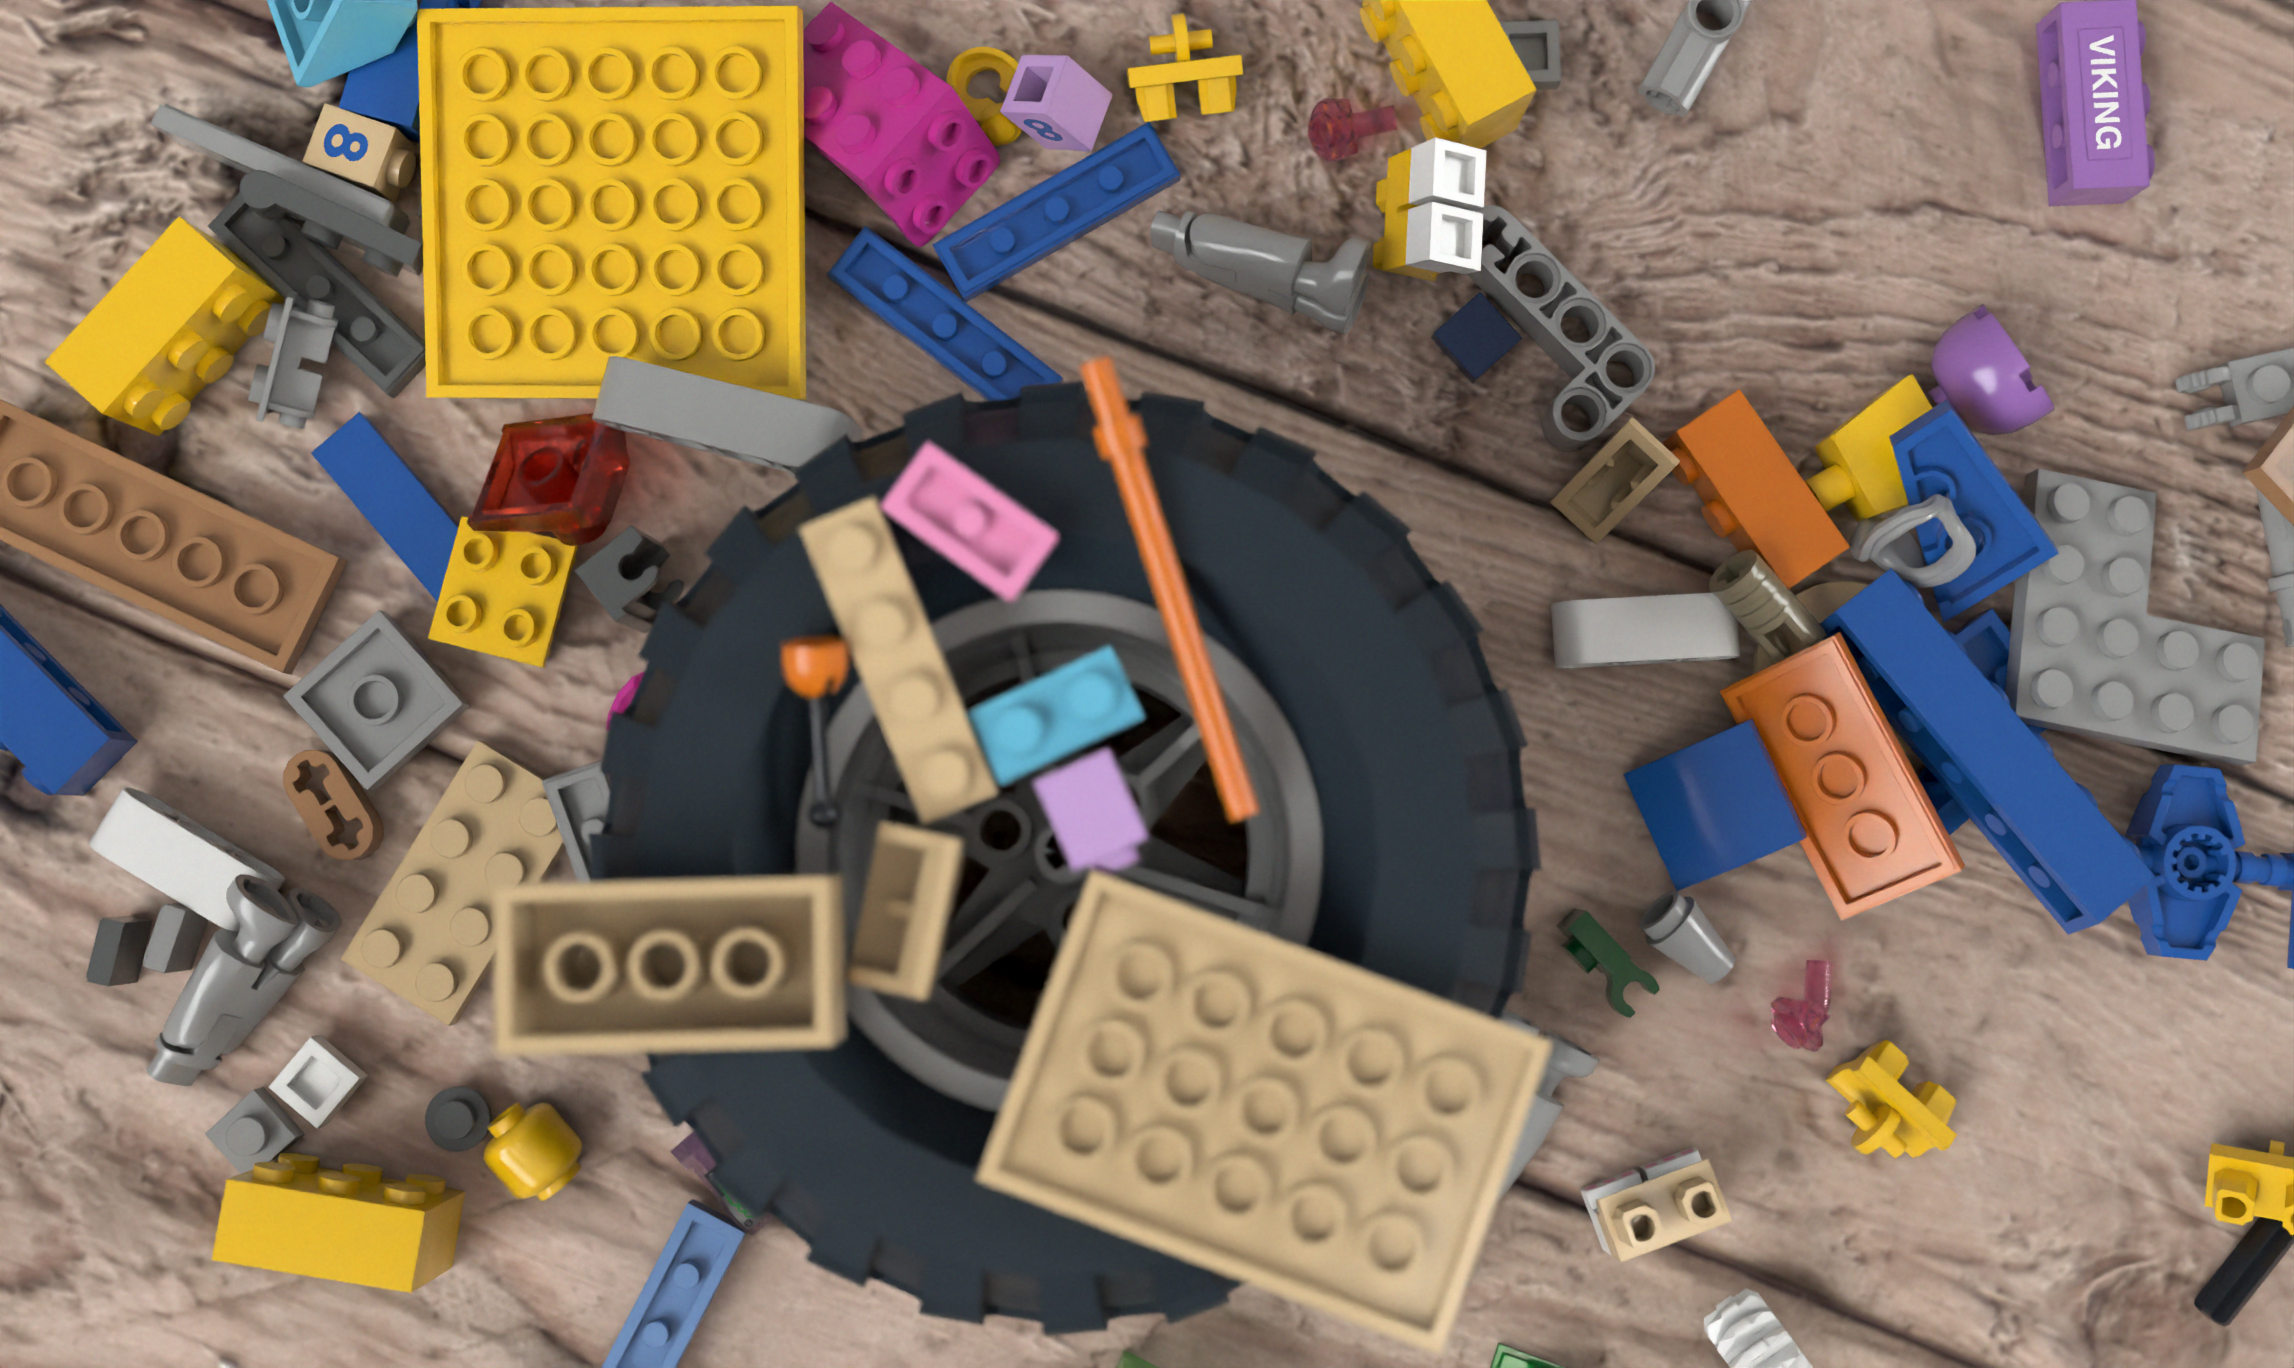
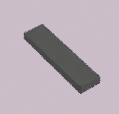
[208,193,426,398]

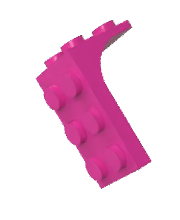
[803,1,1000,247]

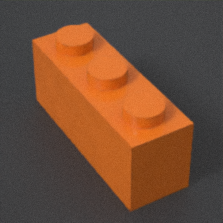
[1662,389,1850,589]

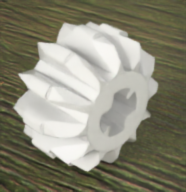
[1704,1288,1813,1368]

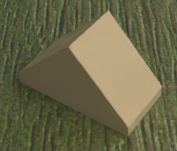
[1550,417,1680,545]

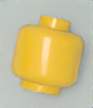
[484,1102,582,1201]

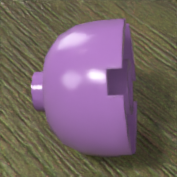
[1928,304,2055,436]

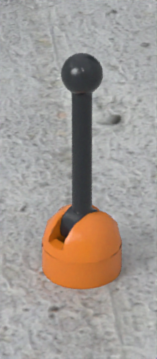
[782,637,848,830]

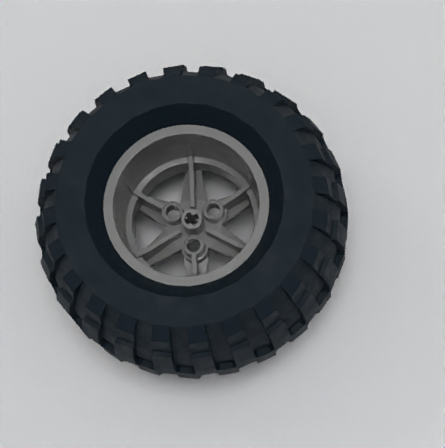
[589,381,1541,1336]

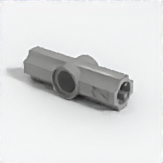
[1637,0,1752,117]

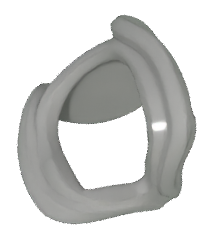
[1849,494,1976,588]

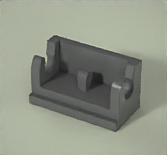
[575,525,685,634]

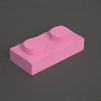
[880,442,1060,604]

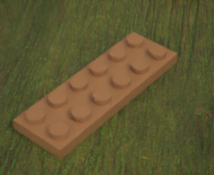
[0,399,347,675]

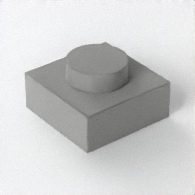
[205,1087,305,1174]

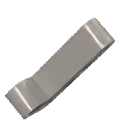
[1467,205,1655,452]
[592,356,863,480]

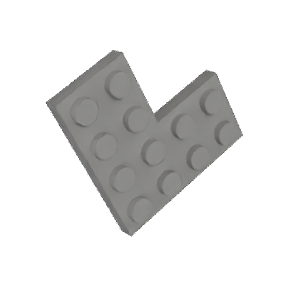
[2005,468,2265,766]

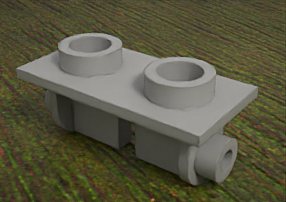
[248,291,338,428]

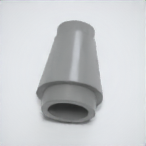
[1640,891,1736,984]

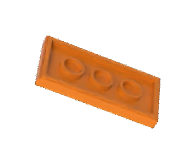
[1720,632,1965,921]

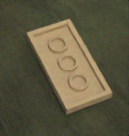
[341,740,566,1026]

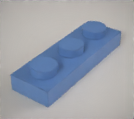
[602,1199,748,1368]

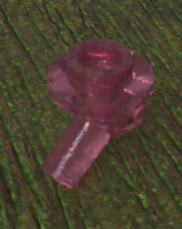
[1308,98,1398,162]
[1771,960,1833,1052]

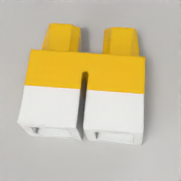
[1372,137,1486,282]

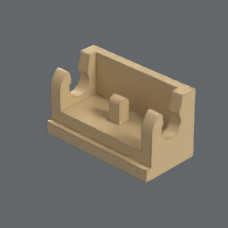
[845,821,967,1000]

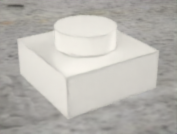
[269,1035,368,1129]

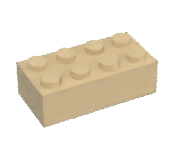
[494,875,846,1055]

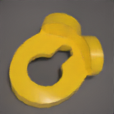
[946,46,1022,146]

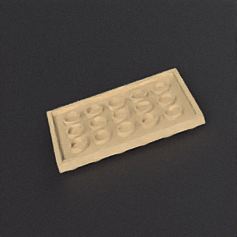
[976,870,1552,1355]

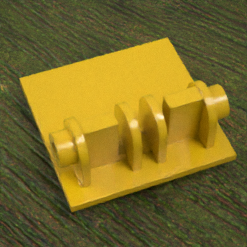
[428,516,578,668]

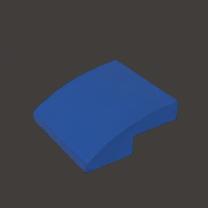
[1623,719,1807,891]

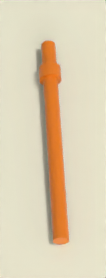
[1080,356,1260,821]

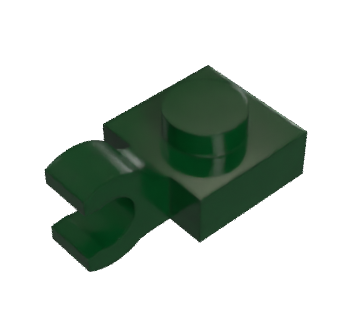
[1557,909,1660,1018]

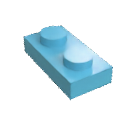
[967,645,1144,786]

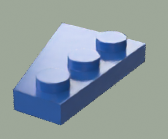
[1889,399,2059,623]

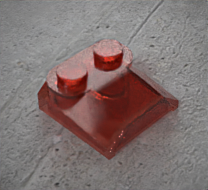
[467,413,630,546]

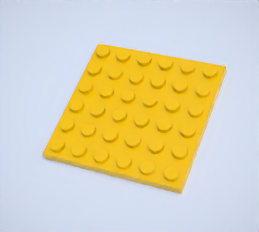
[417,6,806,400]

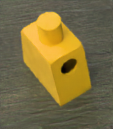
[1805,374,1932,522]

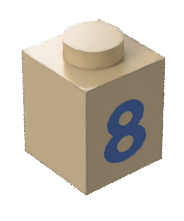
[302,103,416,204]

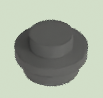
[425,1086,492,1152]

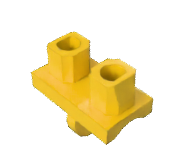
[1126,13,1243,122]
[1825,1040,1957,1158]
[2204,1140,2294,1235]

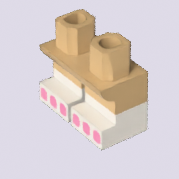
[1580,1147,1732,1262]

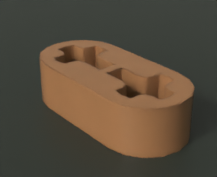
[283,750,384,860]

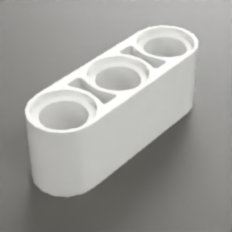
[1551,593,1740,668]
[89,787,286,932]

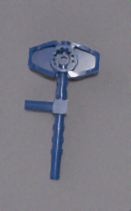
[2126,764,2294,969]

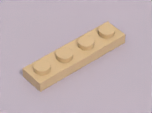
[799,497,999,824]

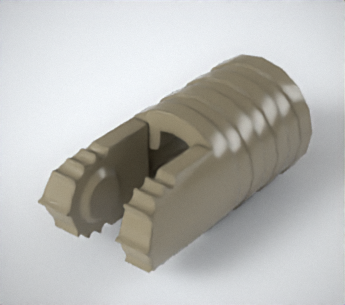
[1709,549,1828,662]

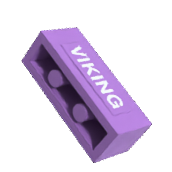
[2036,0,2155,207]

